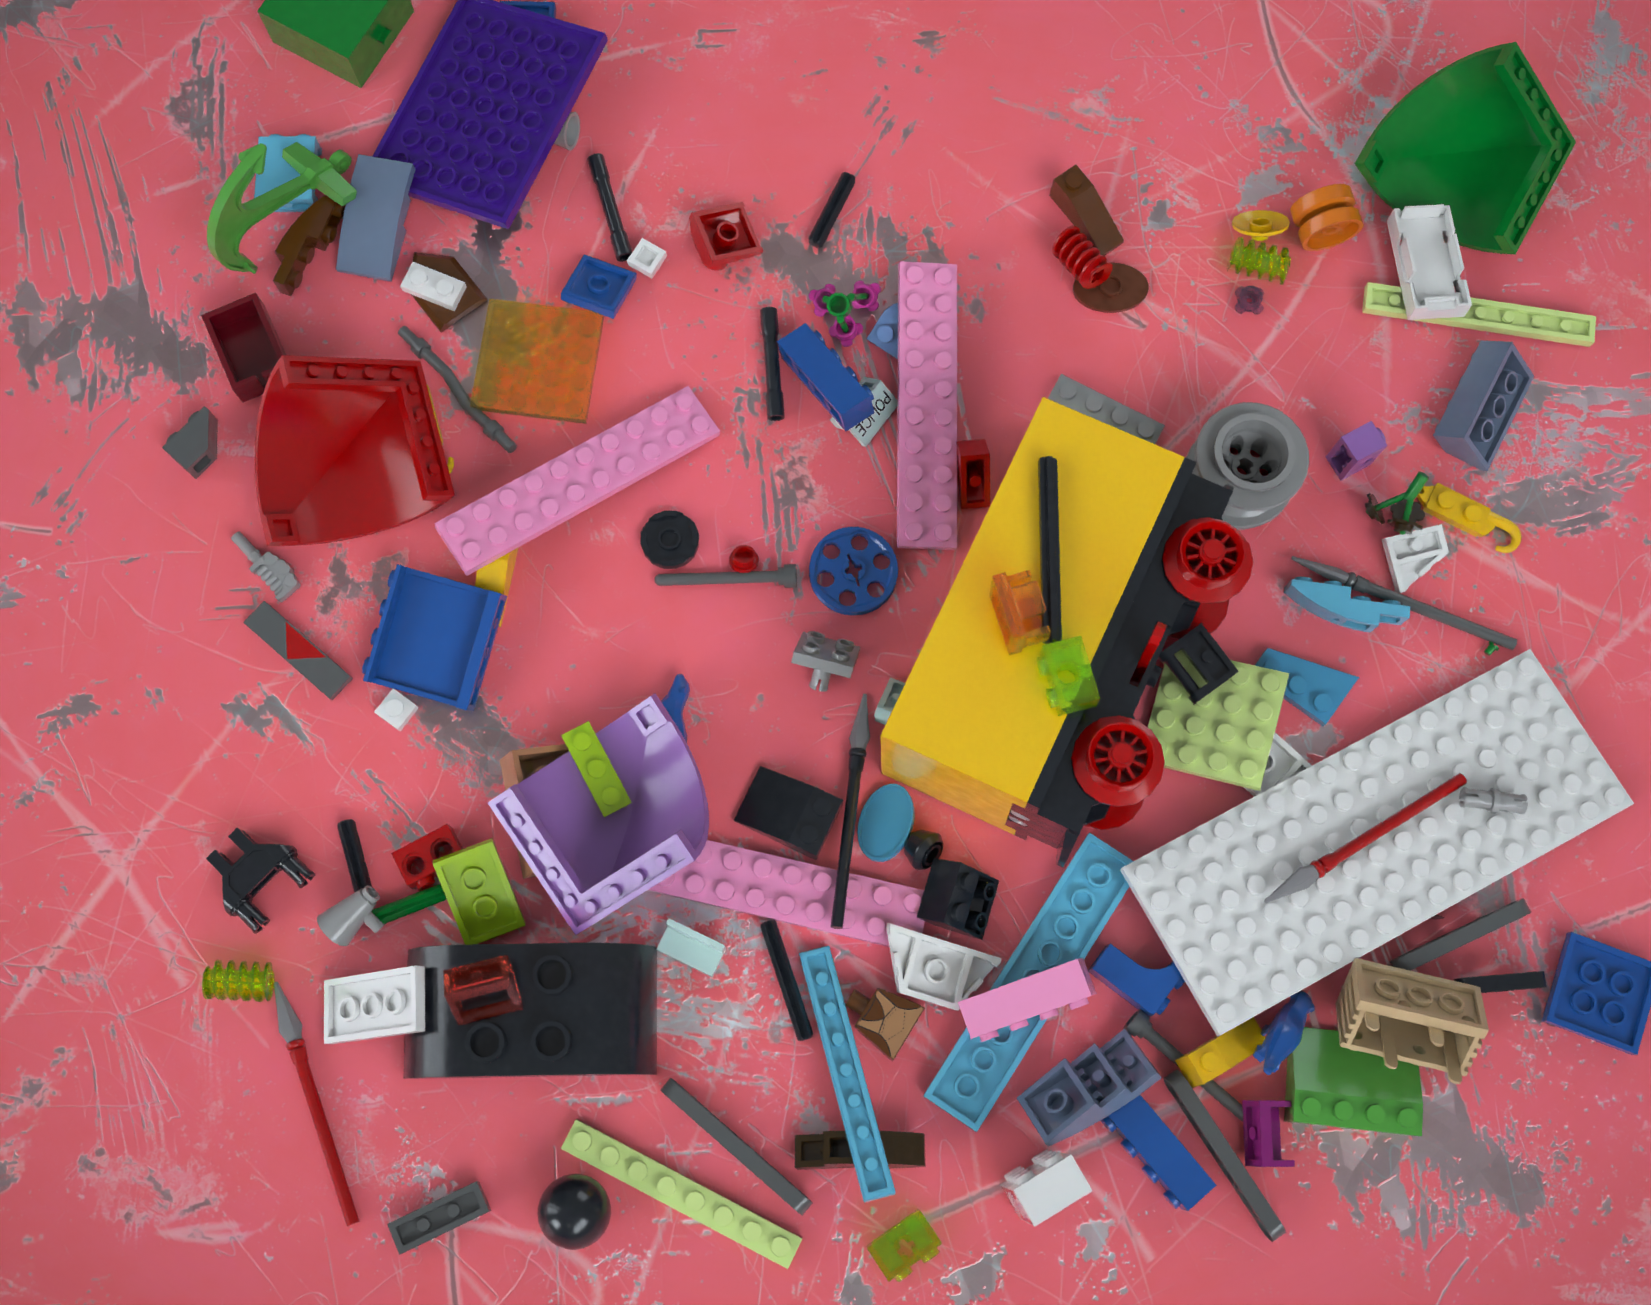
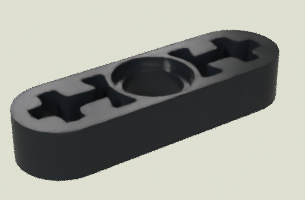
[1453,971,1547,993]

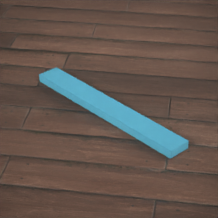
[799,946,896,1203]

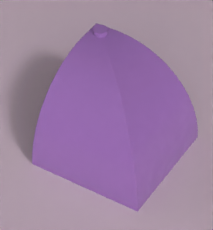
[488,693,709,935]

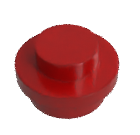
[729,545,759,573]

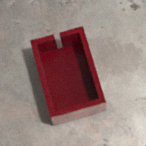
[201,293,286,403]

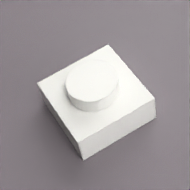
[627,238,667,279]
[374,689,419,731]

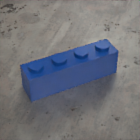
[777,323,875,432]
[1100,1095,1217,1211]

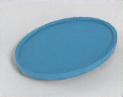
[857,784,915,862]

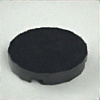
[640,511,699,569]

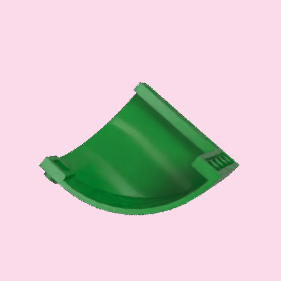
[1354,42,1576,254]

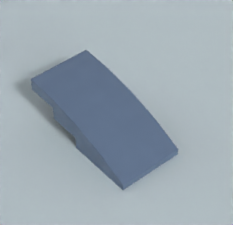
[336,154,416,282]
[1017,1028,1162,1146]

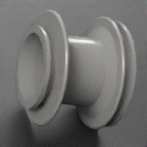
[1186,402,1309,530]

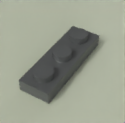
[387,1181,491,1255]

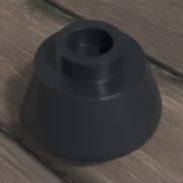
[904,830,943,870]

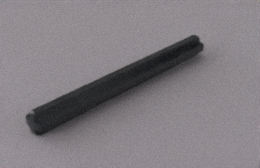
[1038,456,1062,645]

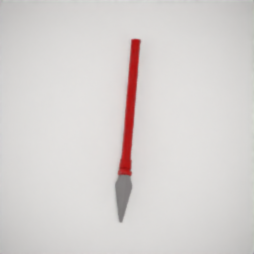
[1264,773,1467,903]
[274,982,360,1226]

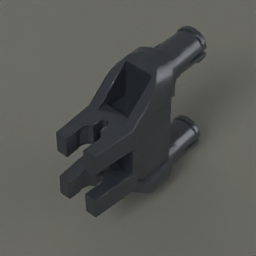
[206,828,315,934]

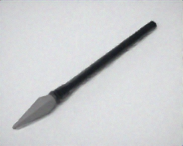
[830,694,870,929]

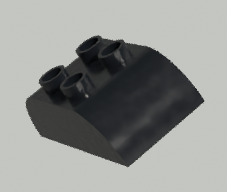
[403,943,657,1079]

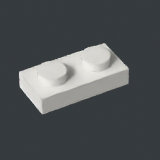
[400,262,467,311]

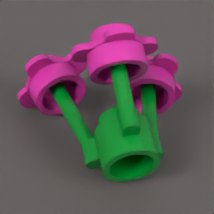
[809,280,881,347]

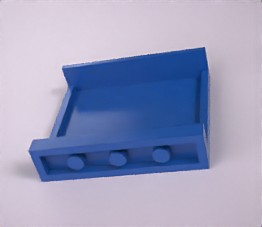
[362,564,507,711]

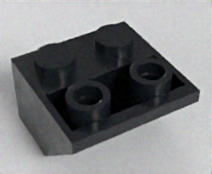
[917,858,999,940]

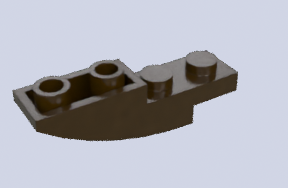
[795,1131,926,1170]

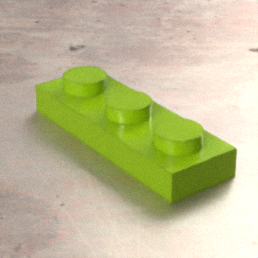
[561,721,632,818]

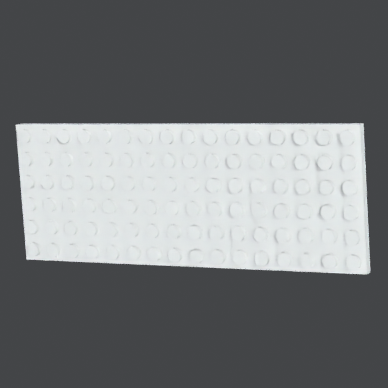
[1120,649,1634,1037]

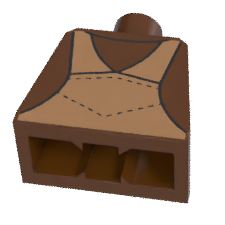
[845,988,925,1061]

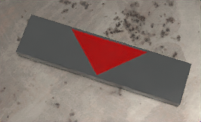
[243,601,353,700]

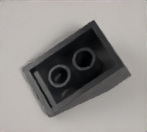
[734,766,843,860]

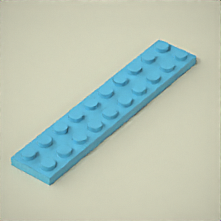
[923,833,1133,1132]

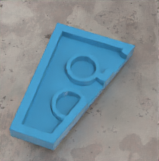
[1255,648,1359,726]

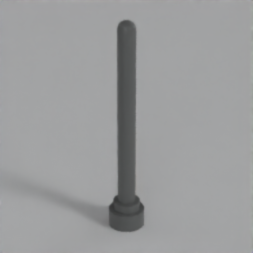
[654,564,797,588]
[1124,1009,1243,1121]

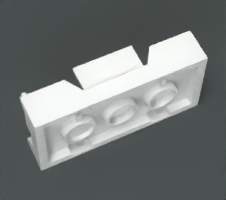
[1387,204,1472,320]

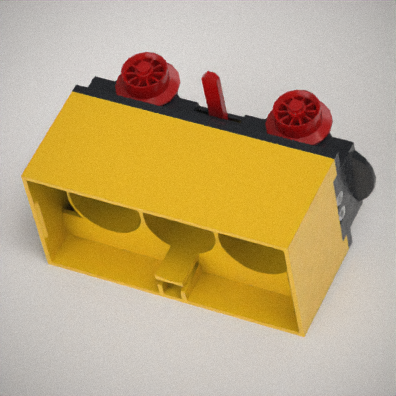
[880,397,1253,867]

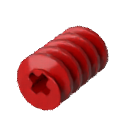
[1052,225,1113,289]

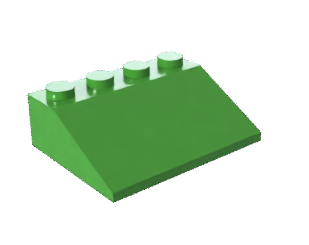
[1284,1027,1423,1136]

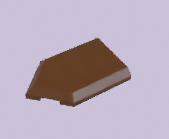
[411,252,487,332]

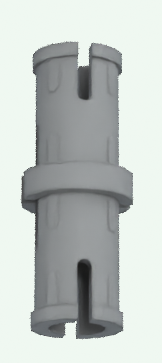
[1459,787,1528,814]

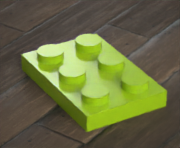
[433,838,526,945]

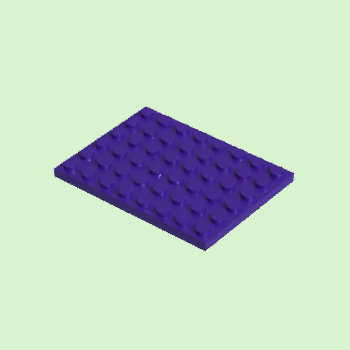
[372,0,608,229]

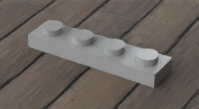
[1048,374,1165,444]

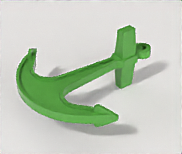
[207,142,357,274]

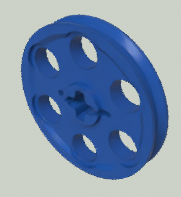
[809,527,898,615]

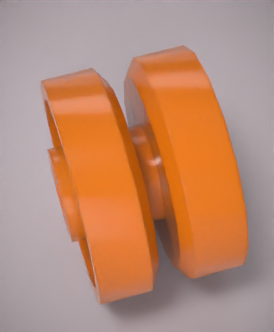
[1290,184,1364,251]

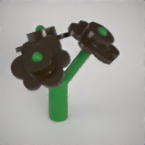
[1365,472,1429,535]

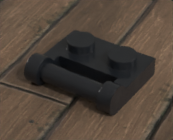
[1158,623,1239,705]

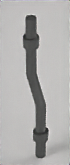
[398,326,517,453]

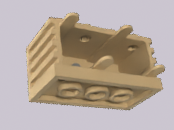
[1335,958,1489,1084]

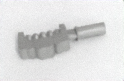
[231,532,301,603]

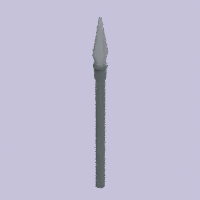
[1291,556,1517,650]

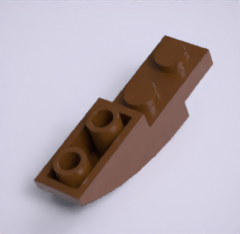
[273,195,346,296]

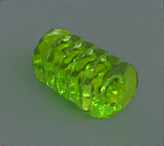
[1227,237,1291,285]
[202,960,275,1002]

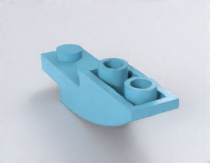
[1284,577,1410,633]

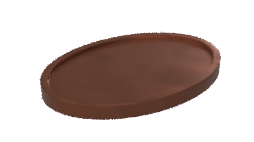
[1073,263,1149,313]

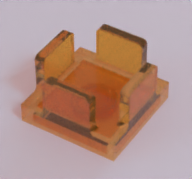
[989,570,1051,656]

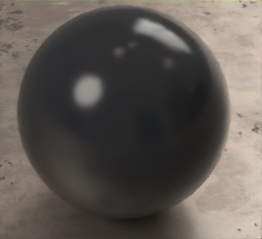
[537,1174,611,1250]

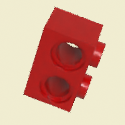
[391,824,463,890]

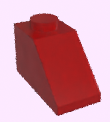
[956,439,990,509]

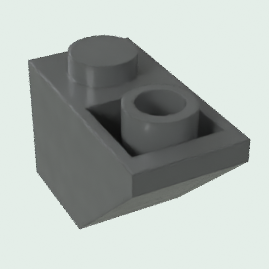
[162,406,218,479]

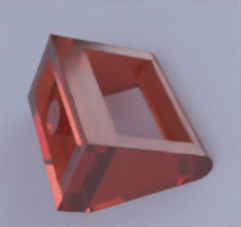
[443,955,523,1025]

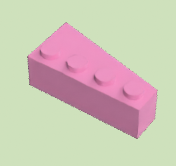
[958,958,1097,1042]

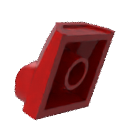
[689,202,764,271]

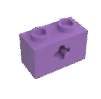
[1326,421,1387,481]

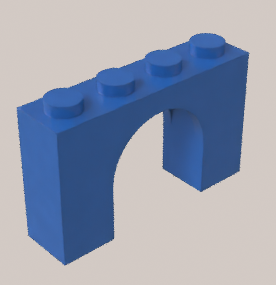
[1088,943,1185,1017]

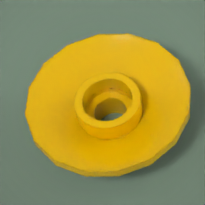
[1232,210,1290,241]

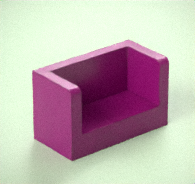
[1242,1100,1295,1167]

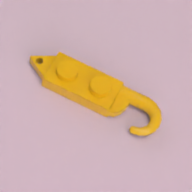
[1417,483,1522,553]

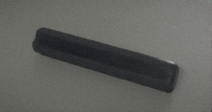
[809,172,855,248]
[337,819,372,892]

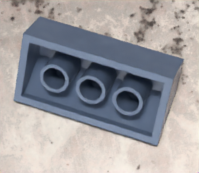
[1433,340,1534,471]

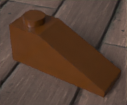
[1049,164,1124,256]

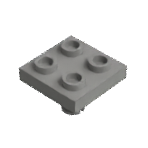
[791,631,860,692]

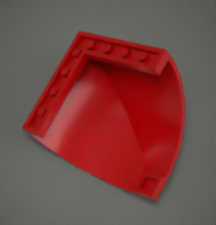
[254,355,455,547]

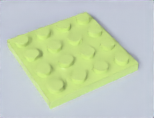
[1148,650,1289,791]

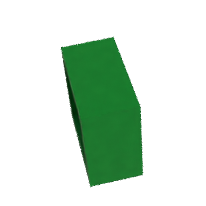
[257,0,414,88]

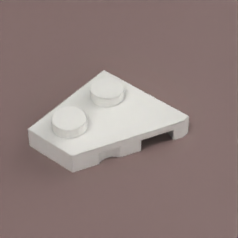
[1381,524,1449,593]

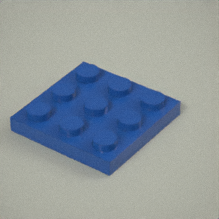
[1542,932,1651,1055]

